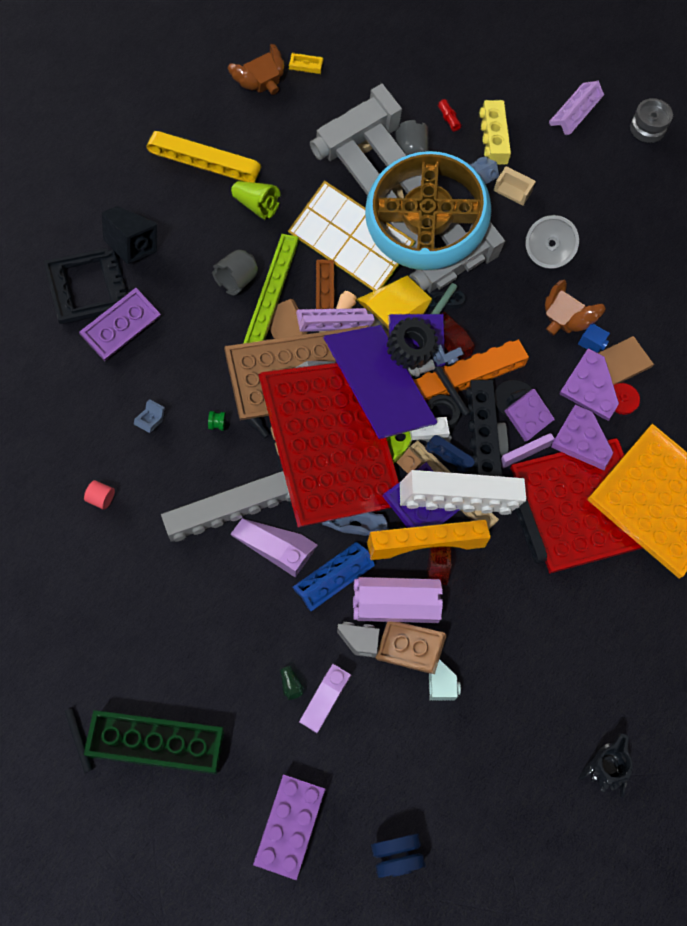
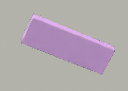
[501,433,554,469]

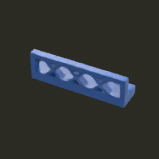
[293,542,375,611]

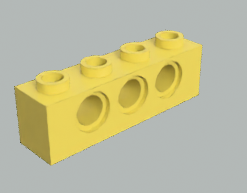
[480,100,511,164]

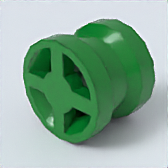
[208,411,226,431]

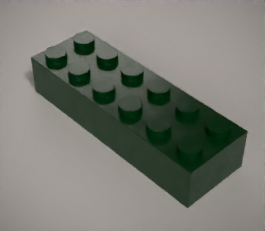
[84,710,224,775]

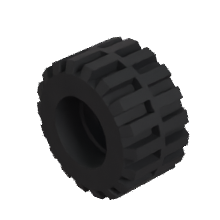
[386,317,438,370]

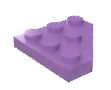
[560,348,619,421]
[551,405,613,471]

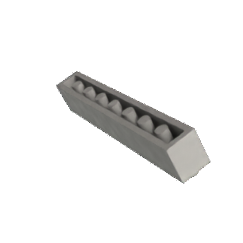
[161,471,291,542]

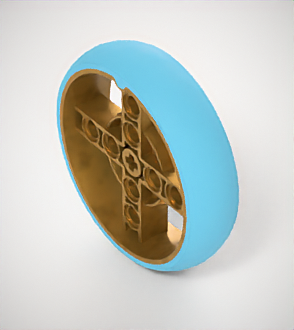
[365,151,491,270]

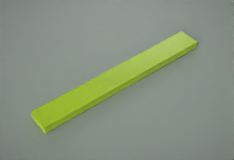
[243,234,299,344]

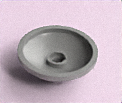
[526,215,579,269]

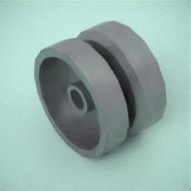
[630,99,673,143]

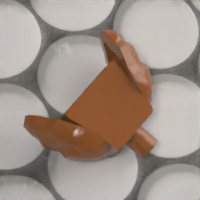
[227,44,284,95]
[545,280,605,336]

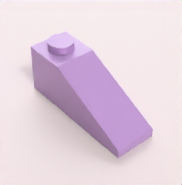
[299,664,351,733]

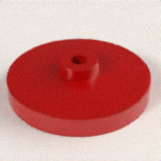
[613,383,640,415]

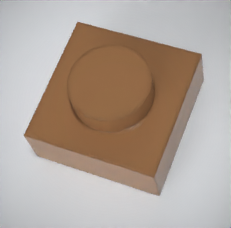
[397,448,424,474]

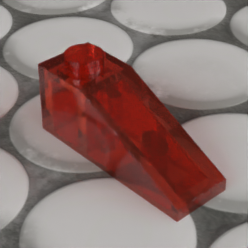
[441,312,475,362]
[427,546,451,585]

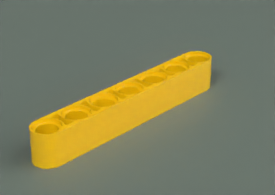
[146,131,261,182]

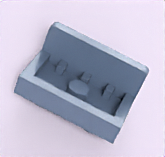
[469,157,499,185]

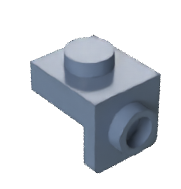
[432,345,463,365]
[134,400,165,433]

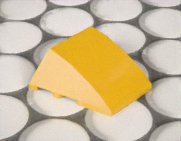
[357,276,432,330]

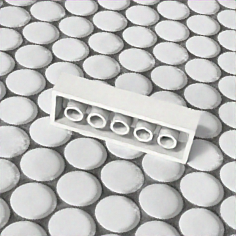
[399,470,526,515]

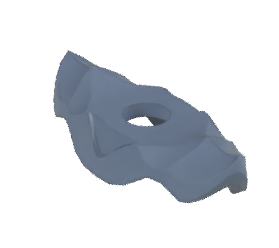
[322,512,389,536]

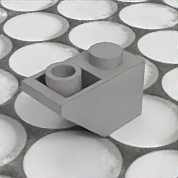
[337,622,379,657]

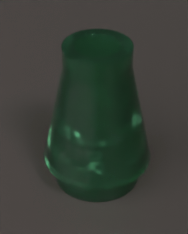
[280,666,303,700]

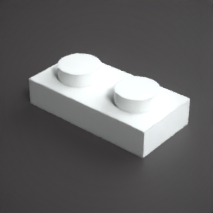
[410,417,450,440]

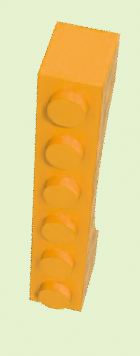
[367,520,491,560]

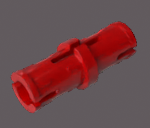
[438,99,461,131]

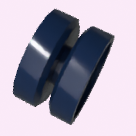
[371,834,426,878]

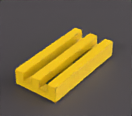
[289,53,323,74]

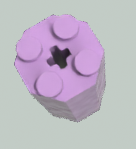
[353,577,442,623]

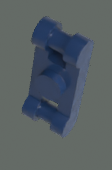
[425,435,474,474]

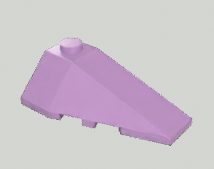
[231,518,318,578]

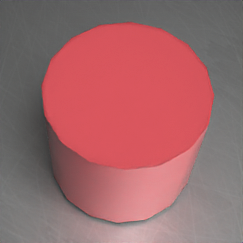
[84,480,115,510]

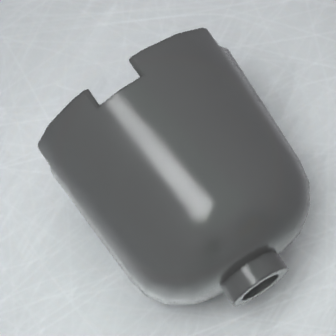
[395,120,429,156]
[212,250,258,295]

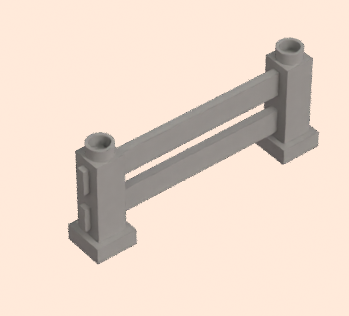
[310,84,505,293]

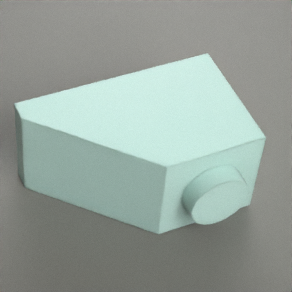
[429,659,461,700]

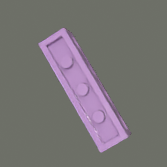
[549,81,604,135]
[296,308,374,332]

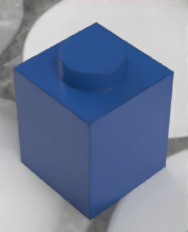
[578,324,610,353]

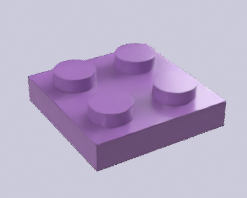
[504,389,554,441]

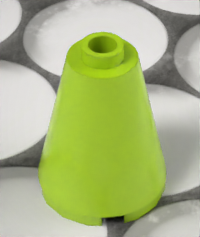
[231,181,280,219]

